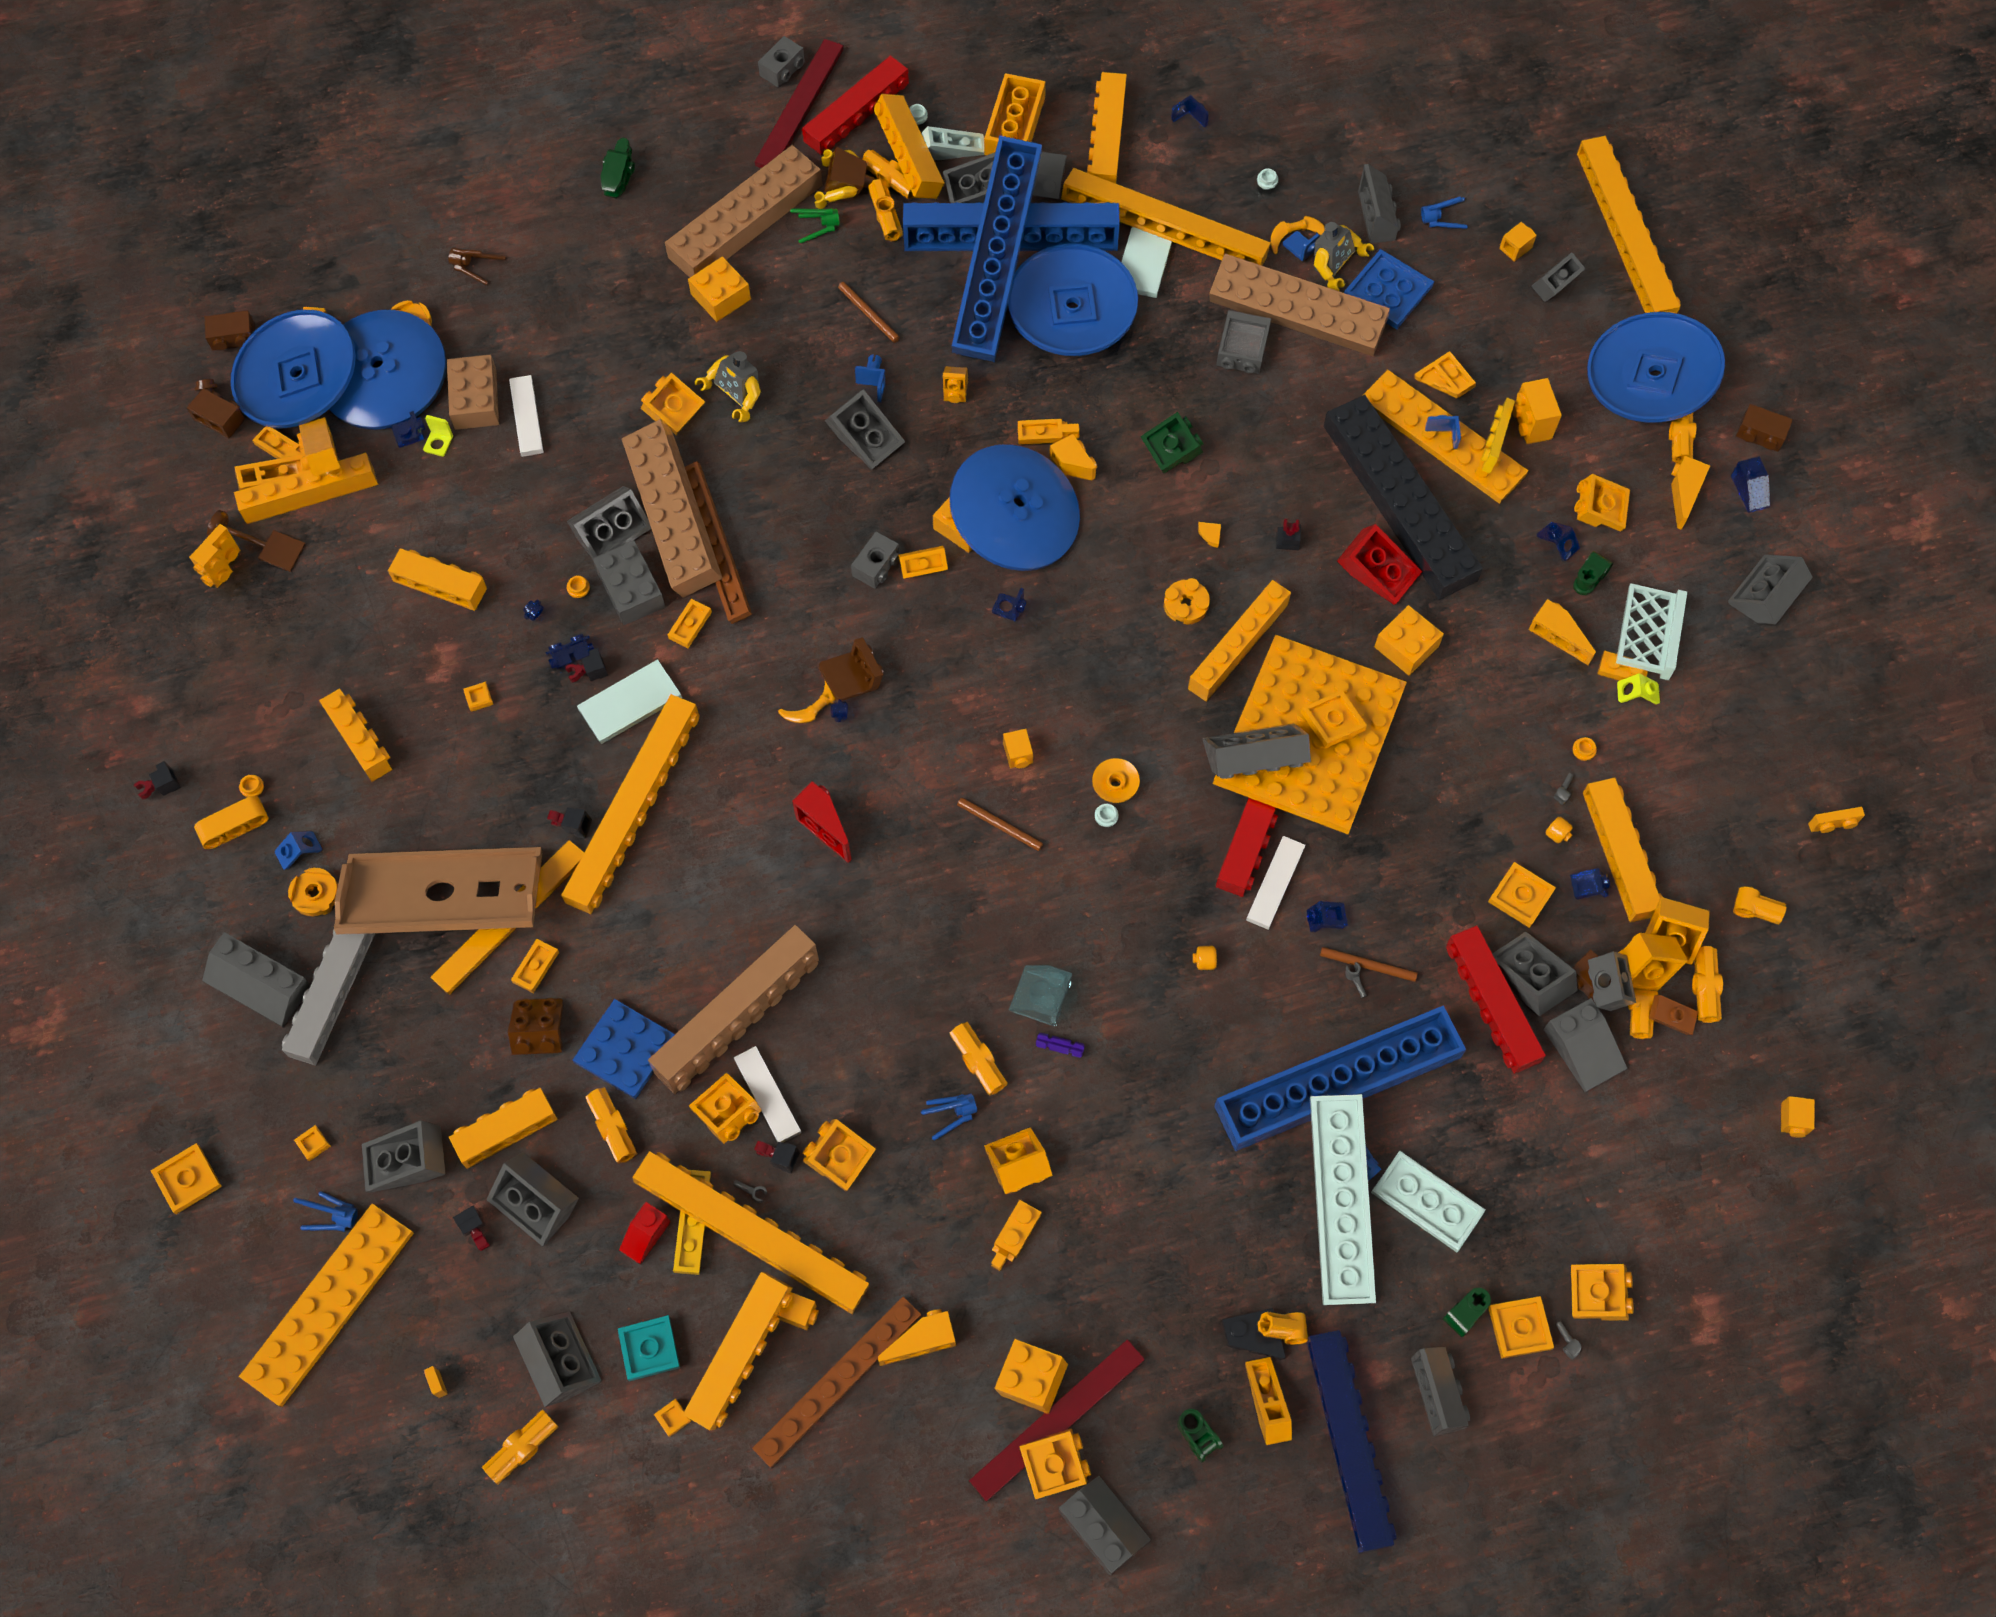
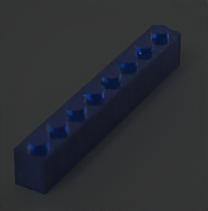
[1307,1330,1396,1554]

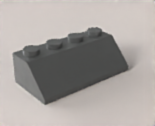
[1203,724,1311,779]
[202,932,311,1027]

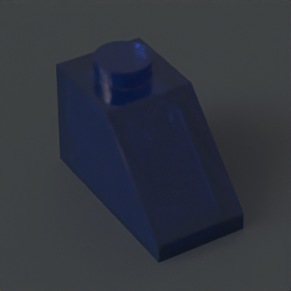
[1731,456,1770,513]

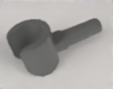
[1554,773,1574,805]
[1345,962,1367,998]
[733,1180,767,1203]
[1556,1321,1581,1359]

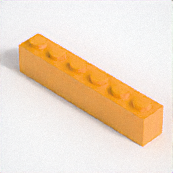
[1087,72,1127,184]
[874,94,944,199]
[234,453,378,524]
[1188,580,1291,702]
[1583,778,1663,923]
[683,1272,793,1430]

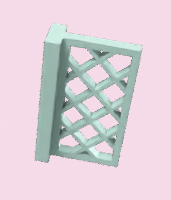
[1616,583,1687,680]

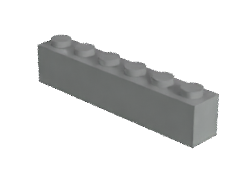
[282,930,375,1066]

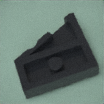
[1222,1308,1286,1360]

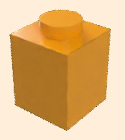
[1499,222,1537,262]
[1003,729,1033,769]
[1781,1096,1814,1138]
[777,1292,819,1330]

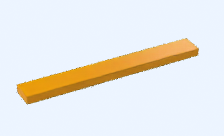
[431,840,584,995]

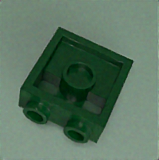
[1140,412,1204,473]

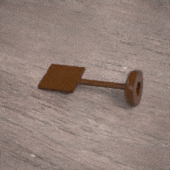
[207,510,305,572]

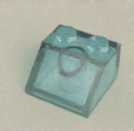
[1009,965,1072,1027]

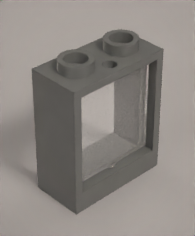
[1216,310,1271,374]

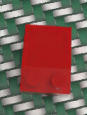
[1337,524,1422,605]
[792,781,852,863]

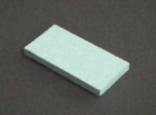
[1121,227,1172,298]
[577,659,682,744]
[1371,1151,1485,1252]

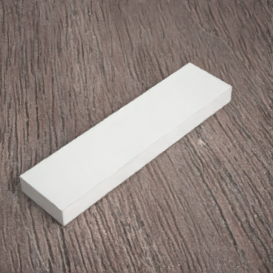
[509,375,544,457]
[1246,836,1305,930]
[734,1046,801,1143]

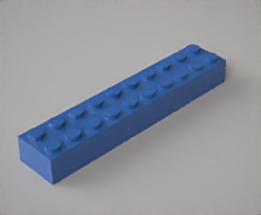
[952,135,1042,362]
[903,202,1119,251]
[1214,1005,1466,1152]

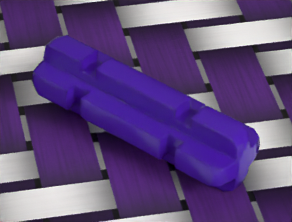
[1036,1033,1085,1058]

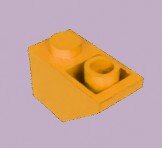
[943,366,968,403]
[1050,434,1097,481]

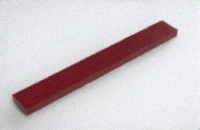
[755,39,843,168]
[969,1339,1145,1502]

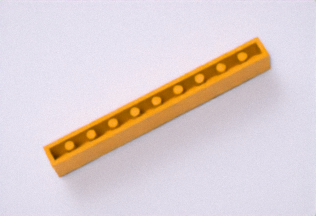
[1577,136,1681,314]
[1061,168,1271,266]
[561,694,700,914]
[633,1151,869,1314]

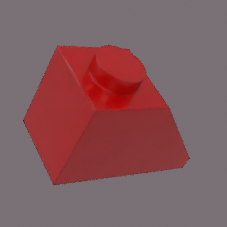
[619,1202,671,1265]

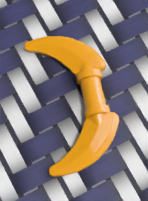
[1270,216,1325,254]
[778,681,836,723]

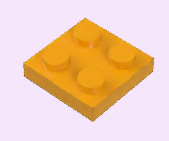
[1301,690,1367,748]
[1488,862,1556,928]
[150,1143,222,1214]
[1488,1296,1554,1359]

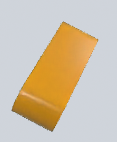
[194,796,269,849]

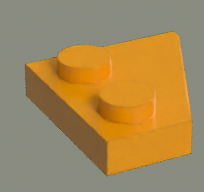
[1415,351,1476,398]

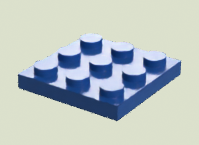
[1344,249,1434,330]
[573,999,675,1100]

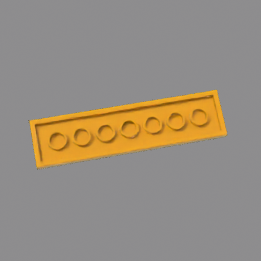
[1362,370,1529,504]
[239,1204,414,1407]

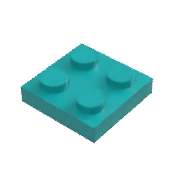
[618,1315,680,1381]

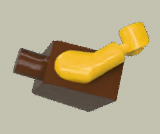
[814,147,876,209]

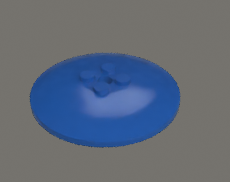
[1008,244,1138,356]
[231,310,356,428]
[329,310,447,430]
[1587,312,1725,423]
[950,444,1080,571]

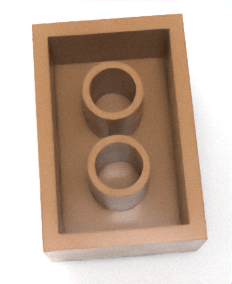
[447,355,499,430]

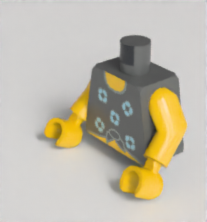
[1314,222,1374,291]
[695,351,761,422]

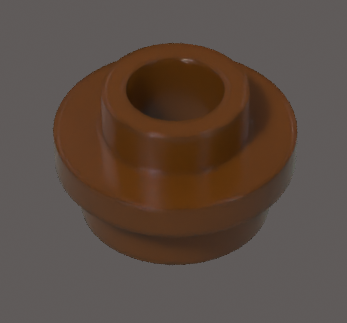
[195,379,218,392]

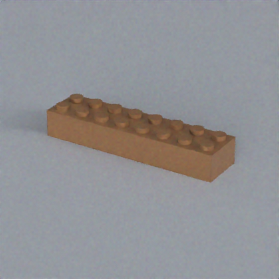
[665,145,823,277]
[1209,254,1390,356]
[622,419,723,598]
[648,925,819,1094]

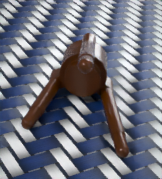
[448,247,506,285]

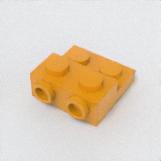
[641,372,705,435]
[1574,474,1630,531]
[189,524,241,588]
[689,1073,762,1144]
[803,1119,876,1191]
[1571,1264,1634,1320]
[1019,1429,1091,1499]

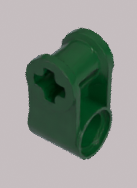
[1573,551,1613,595]
[1443,1288,1491,1337]
[1177,1409,1224,1463]

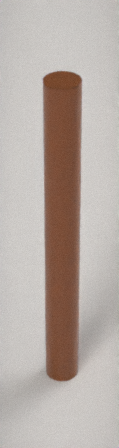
[838,282,900,343]
[957,797,1043,851]
[1320,947,1418,982]

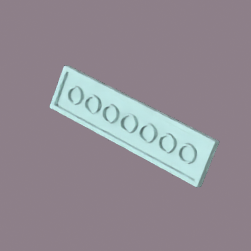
[1310,1094,1376,1305]

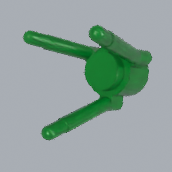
[790,208,839,243]

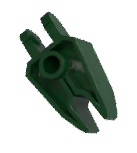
[601,137,635,198]

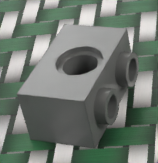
[758,36,805,88]
[1532,252,1585,302]
[851,532,900,589]
[1588,951,1636,1011]

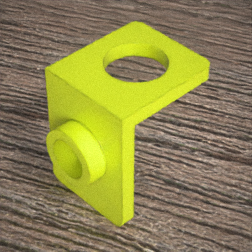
[423,415,453,457]
[1617,673,1660,704]

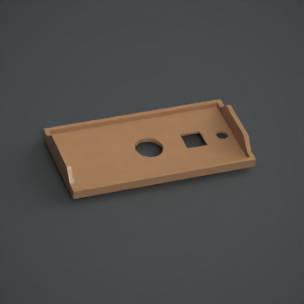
[334,847,543,935]

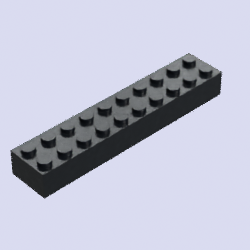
[1323,395,1483,600]

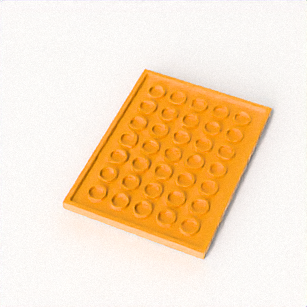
[1213,634,1407,834]

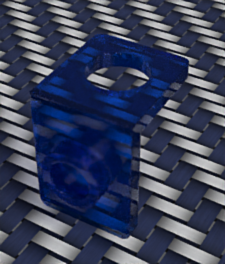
[1171,95,1209,127]
[1537,522,1580,561]
[992,588,1027,622]

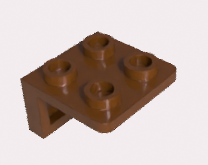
[819,637,884,702]
[508,998,564,1055]

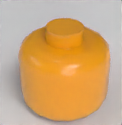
[1545,817,1573,844]
[1193,946,1217,970]

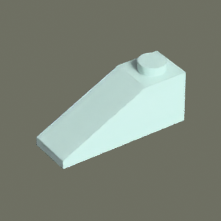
[921,126,984,160]

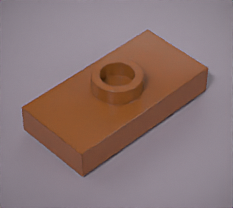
[1649,995,1698,1035]

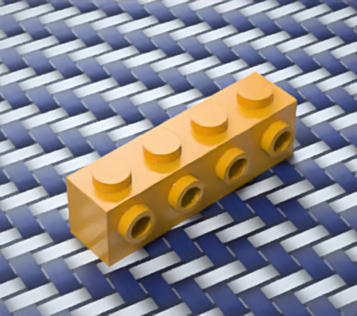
[297,417,340,476]
[388,548,487,611]
[319,688,392,782]
[449,1088,558,1169]

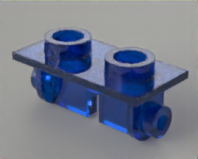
[545,634,594,669]

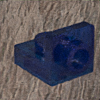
[391,411,426,448]
[1570,868,1611,900]
[1307,901,1348,932]

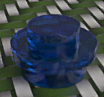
[523,599,544,621]
[831,699,848,722]

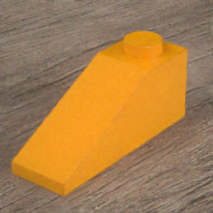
[235,455,306,490]
[1671,456,1710,530]
[1528,599,1596,665]
[878,1309,956,1366]
[1245,1357,1292,1445]

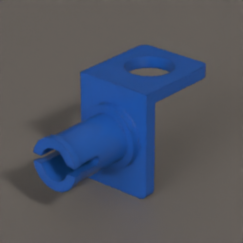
[855,354,885,402]

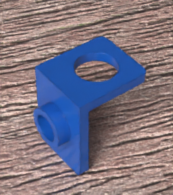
[1283,231,1320,261]
[1425,415,1461,449]
[275,831,322,870]

